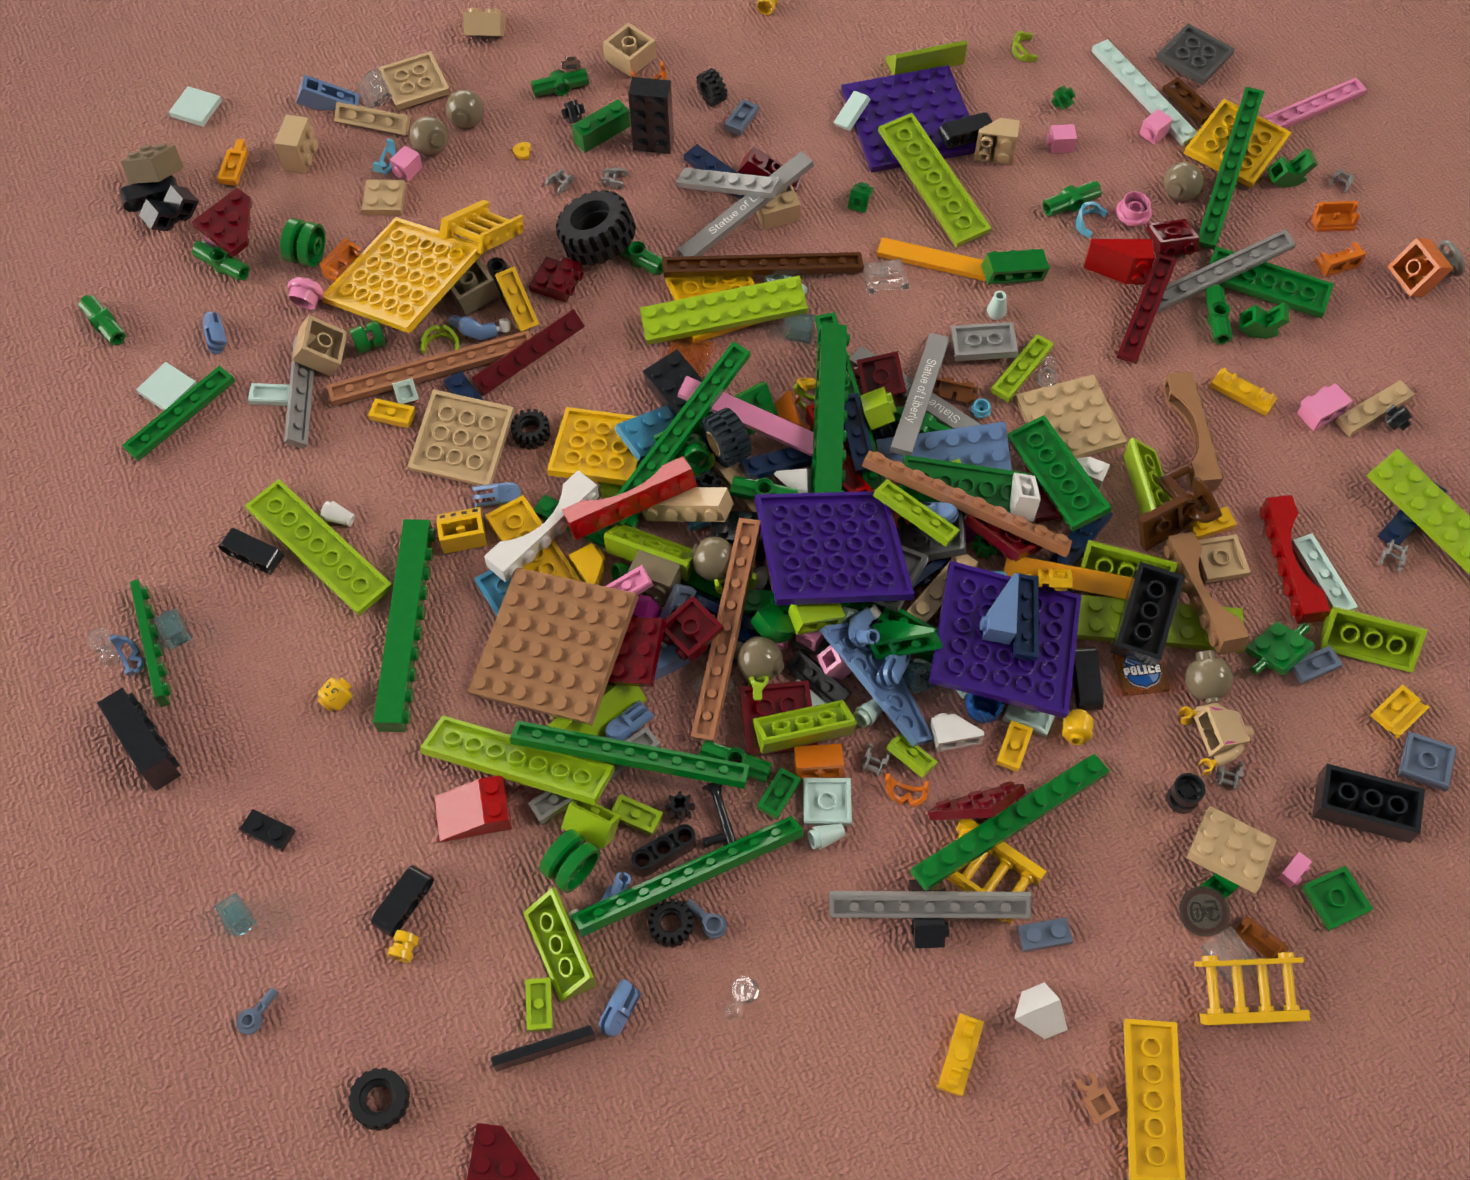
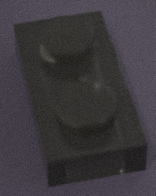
[561,56,582,70]

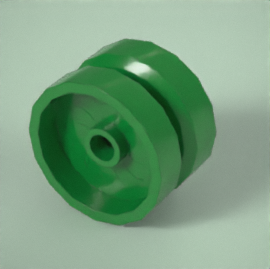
[280,218,326,267]
[539,829,601,893]

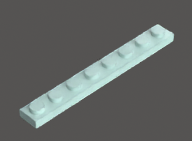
[1091,39,1197,147]

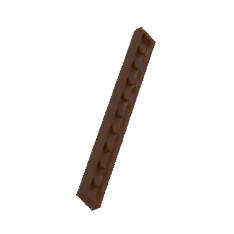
[662,252,864,278]

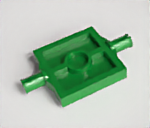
[1246,621,1314,676]

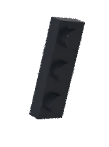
[785,650,852,703]

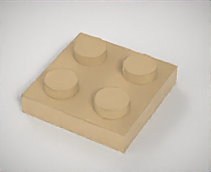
[361,180,406,215]
[1198,534,1251,583]

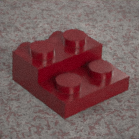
[1146,219,1200,257]
[529,256,584,303]
[854,351,906,396]
[662,595,724,663]

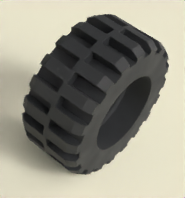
[556,190,636,266]

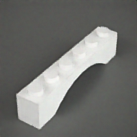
[484,470,599,582]

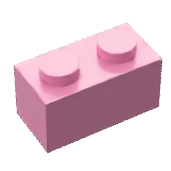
[1278,852,1312,888]

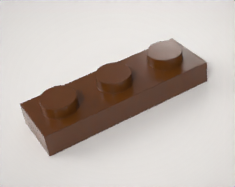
[1163,78,1215,125]

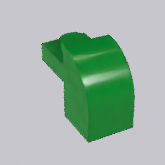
[1267,148,1318,188]
[1239,302,1290,339]
[750,601,795,643]

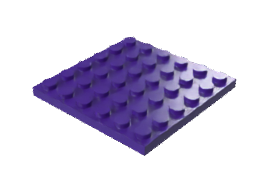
[841,65,977,173]
[755,491,914,605]
[929,561,1082,718]

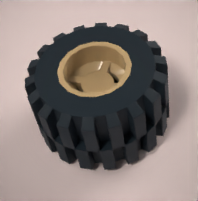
[701,408,752,468]

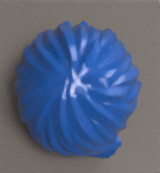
[965,693,1005,724]

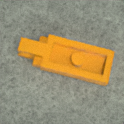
[217,139,248,186]

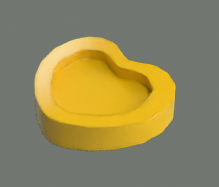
[513,142,531,160]
[796,378,816,391]

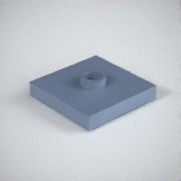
[1398,731,1457,792]

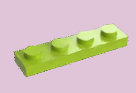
[991,334,1054,403]
[873,479,959,547]

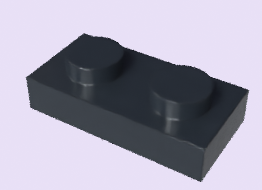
[239,809,296,852]

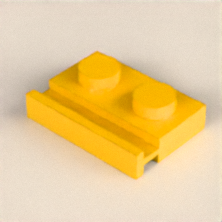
[1038,568,1073,591]
[1370,684,1429,739]

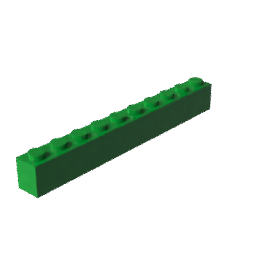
[811,322,850,493]
[373,519,436,732]

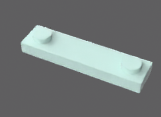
[1291,533,1358,611]

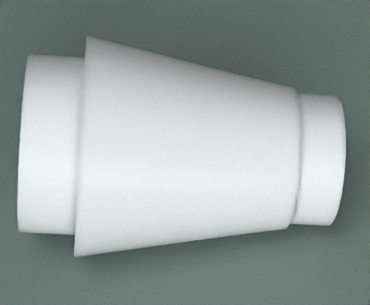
[320,501,355,526]

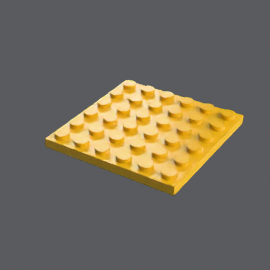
[322,217,481,334]

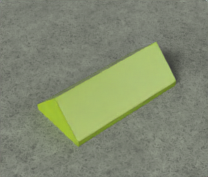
[886,40,967,75]
[1123,437,1172,516]
[604,524,694,581]
[1080,540,1178,577]
[1320,606,1428,673]
[547,685,647,737]
[753,700,857,754]
[523,887,596,1002]

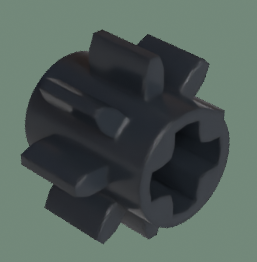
[561,100,586,123]
[1384,404,1413,431]
[873,418,899,439]
[696,472,721,487]
[665,791,695,823]

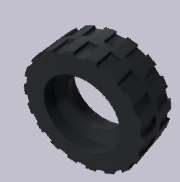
[348,1068,410,1131]

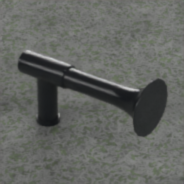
[702,783,736,848]

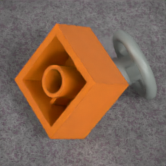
[1387,238,1465,297]

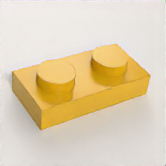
[368,398,416,428]
[1189,507,1237,540]
[996,720,1033,772]

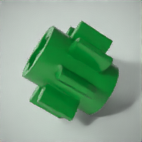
[1051,85,1075,110]
[971,535,998,560]

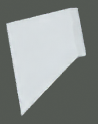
[774,469,812,493]
[1014,982,1068,1040]

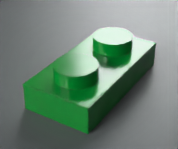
[757,767,801,820]

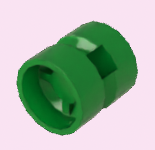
[349,321,387,355]
[680,434,711,474]

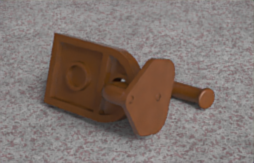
[1138,462,1222,551]

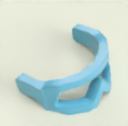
[372,138,396,174]
[1075,201,1108,238]

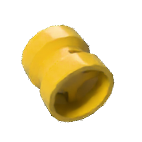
[757,0,779,15]
[387,930,420,963]

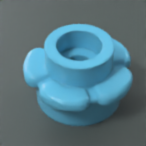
[970,399,991,419]

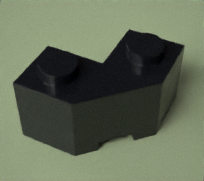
[139,185,199,231]
[909,879,949,949]

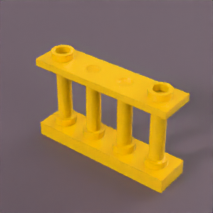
[439,200,524,254]
[946,819,1046,924]
[1194,952,1310,1025]

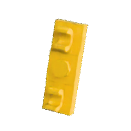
[495,266,539,332]
[1210,368,1277,416]
[937,1013,984,1098]

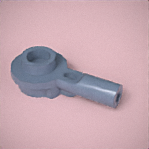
[684,899,727,939]
[236,987,279,1035]

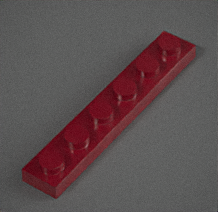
[1117,253,1177,364]
[471,309,585,395]

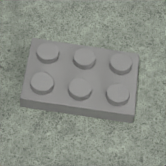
[951,322,1018,361]

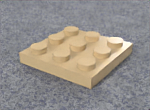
[378,51,450,111]
[1186,805,1277,894]

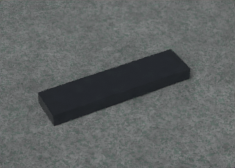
[491,1025,596,1072]

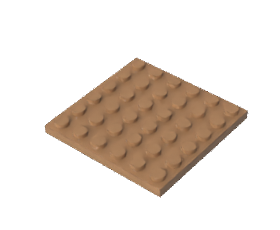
[468,568,639,726]

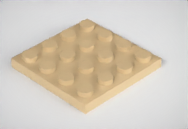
[1015,374,1127,458]
[408,389,515,486]

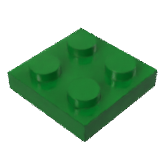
[1301,865,1373,932]

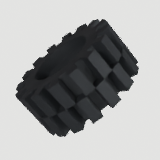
[696,68,728,107]
[510,408,550,450]
[648,899,693,948]

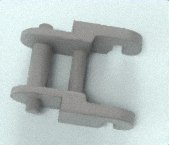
[600,167,628,189]
[1328,168,1355,193]
[545,169,574,194]
[1378,540,1409,573]
[862,743,892,777]
[1216,761,1244,790]

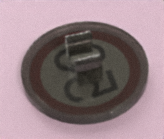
[1179,886,1230,937]

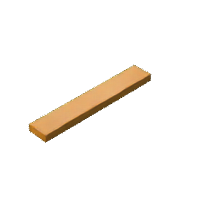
[877,237,986,281]
[1004,557,1132,599]

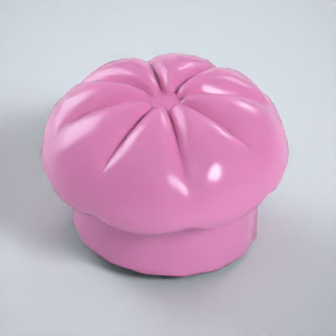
[1116,191,1152,227]
[287,277,324,310]

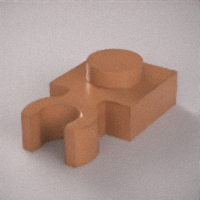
[1076,1072,1120,1124]

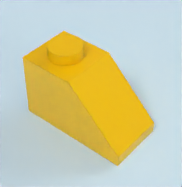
[569,543,606,585]

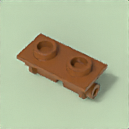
[934,376,978,404]
[1233,915,1289,965]

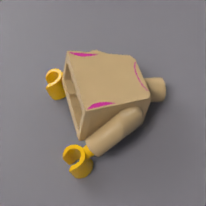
[1179,703,1254,776]

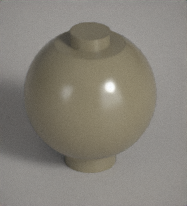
[446,90,484,129]
[410,116,449,156]
[1163,162,1204,202]
[690,537,733,582]
[734,636,784,683]
[1185,650,1234,704]

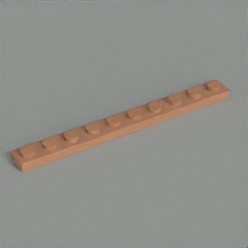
[327,330,531,406]
[862,450,1072,557]
[691,518,761,742]

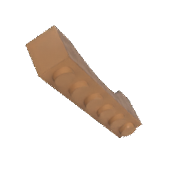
[1163,372,1224,492]
[1164,532,1250,655]

